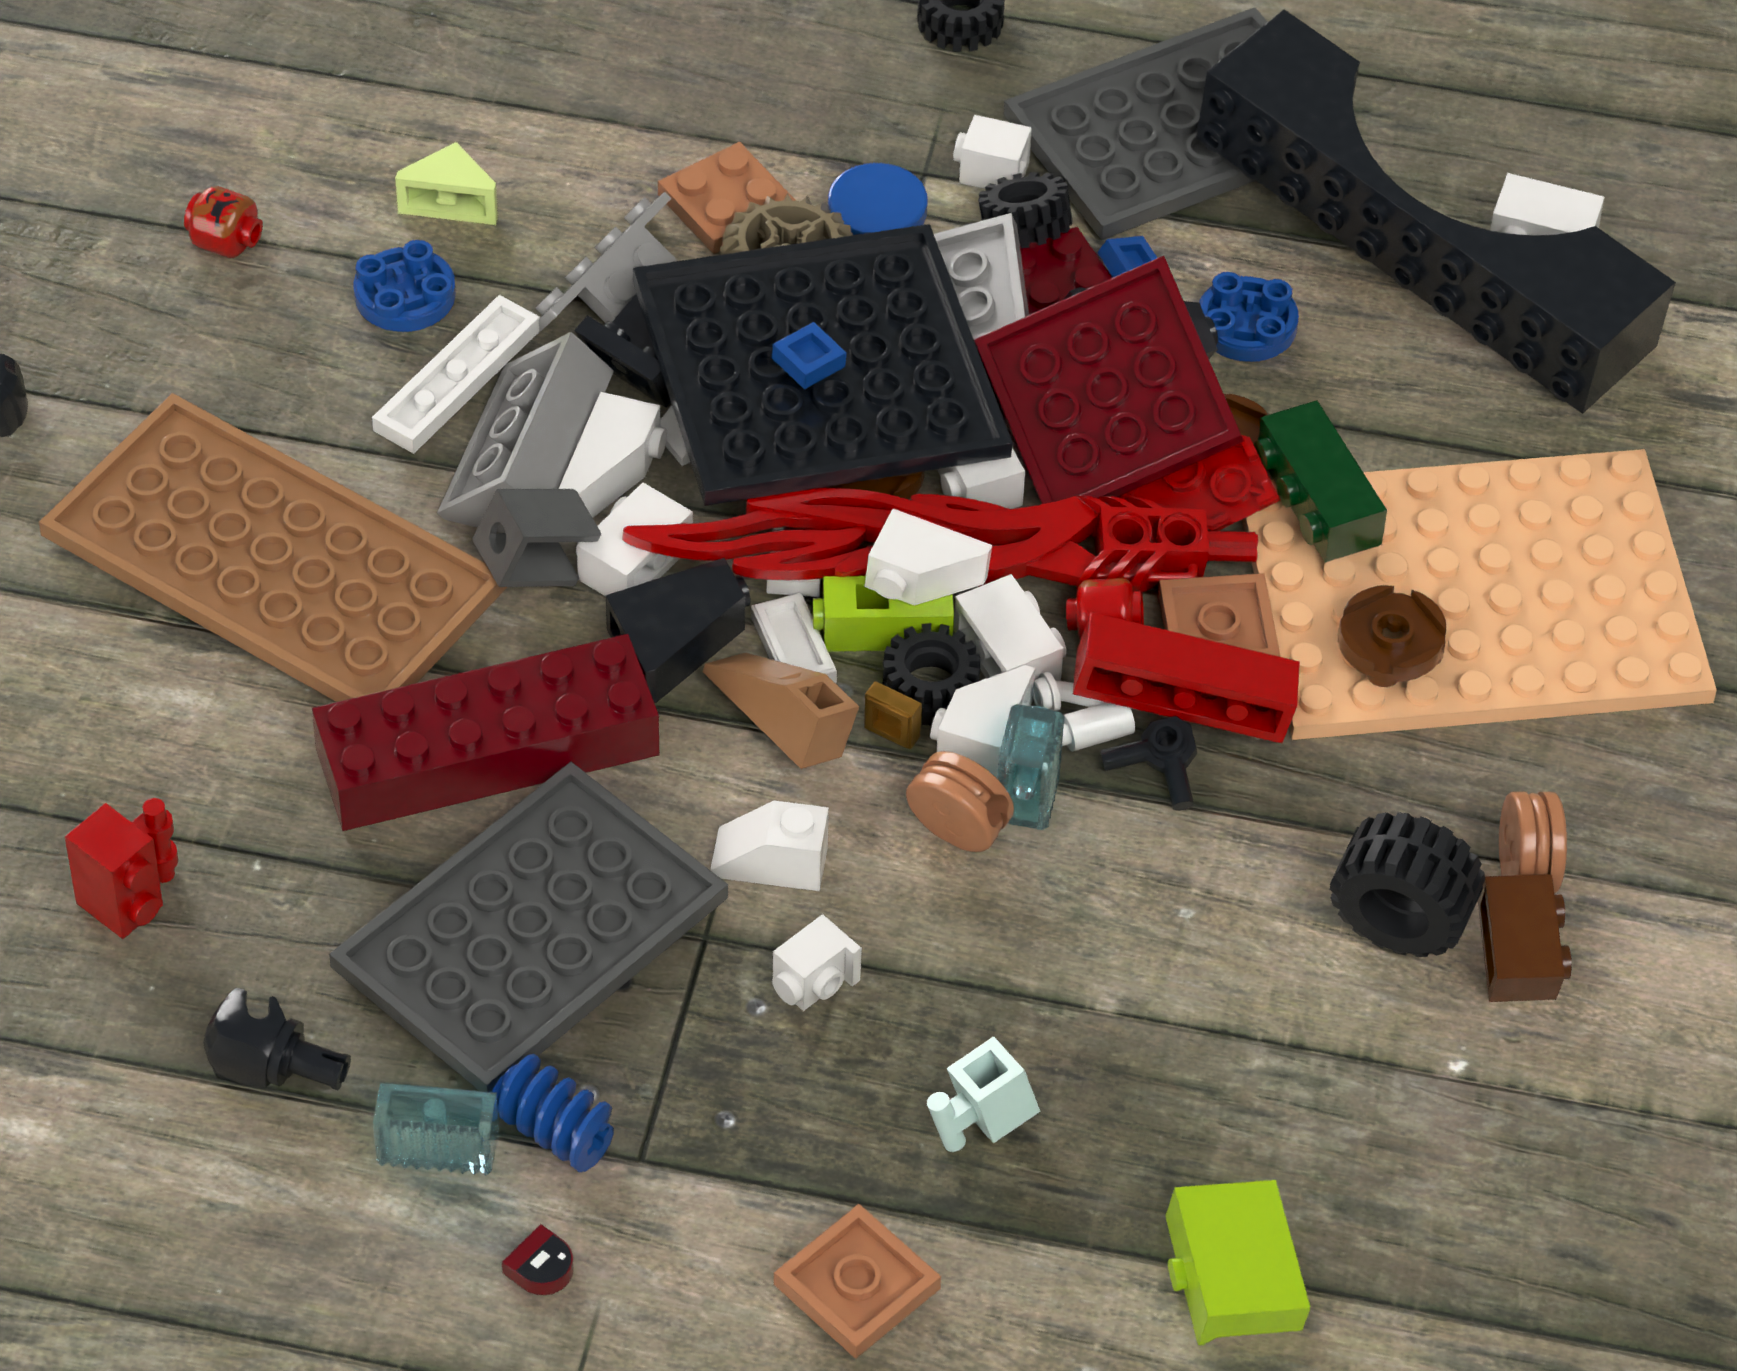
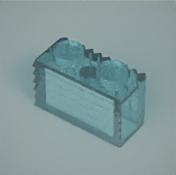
[997,704,1064,830]
[373,1082,499,1176]

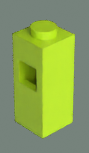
[813,576,954,652]

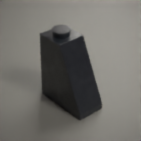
[605,558,751,703]

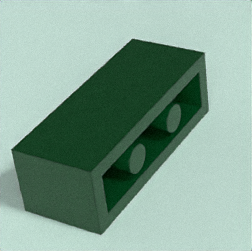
[1254,400,1387,563]

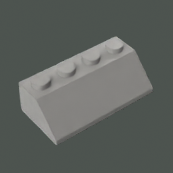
[437,332,614,533]

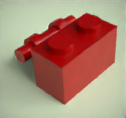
[64,798,179,939]

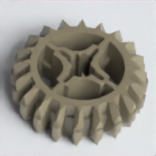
[720,193,853,255]

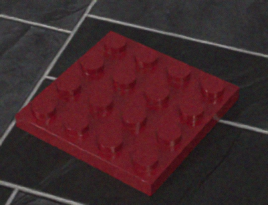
[974,255,1244,504]

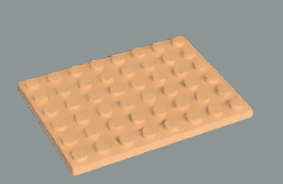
[1242,449,1717,740]

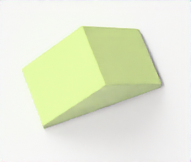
[395,142,498,225]

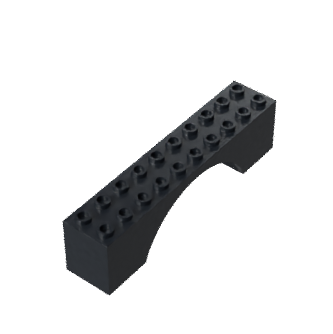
[1196,9,1676,414]

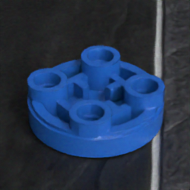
[828,163,928,235]
[354,240,456,332]
[1199,272,1299,362]

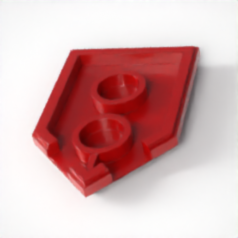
[1120,435,1281,531]

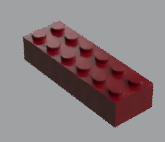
[312,634,660,832]

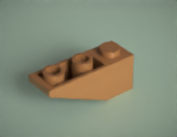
[703,653,859,769]

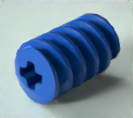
[486,1053,614,1172]

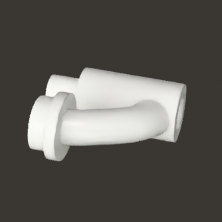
[1033,672,1135,752]

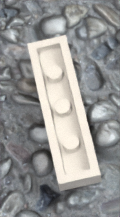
[372,295,540,454]

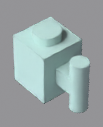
[927,1037,1040,1152]

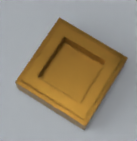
[864,681,922,750]

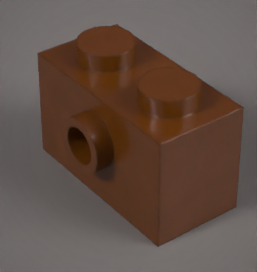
[1477,874,1572,1002]

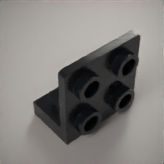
[575,294,671,408]

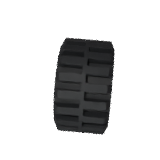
[1329,812,1485,957]

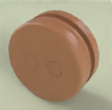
[906,751,1014,852]
[1499,792,1567,894]

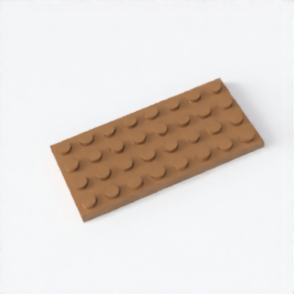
[39,393,507,702]

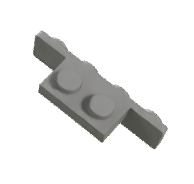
[535,191,678,335]

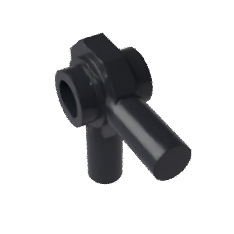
[1100,716,1198,811]

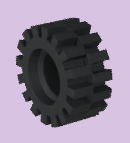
[917,0,1005,52]
[978,172,1073,248]
[882,623,980,726]

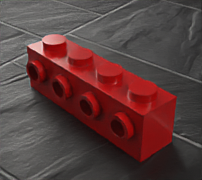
[1072,612,1300,743]

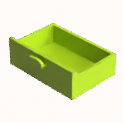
[1165,1180,1311,1345]

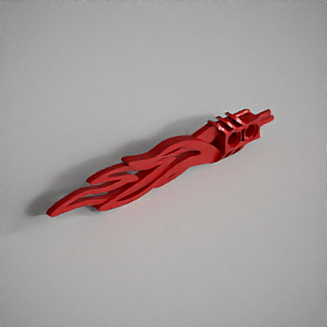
[622,488,1259,592]

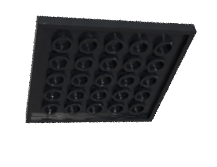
[633,224,1013,506]

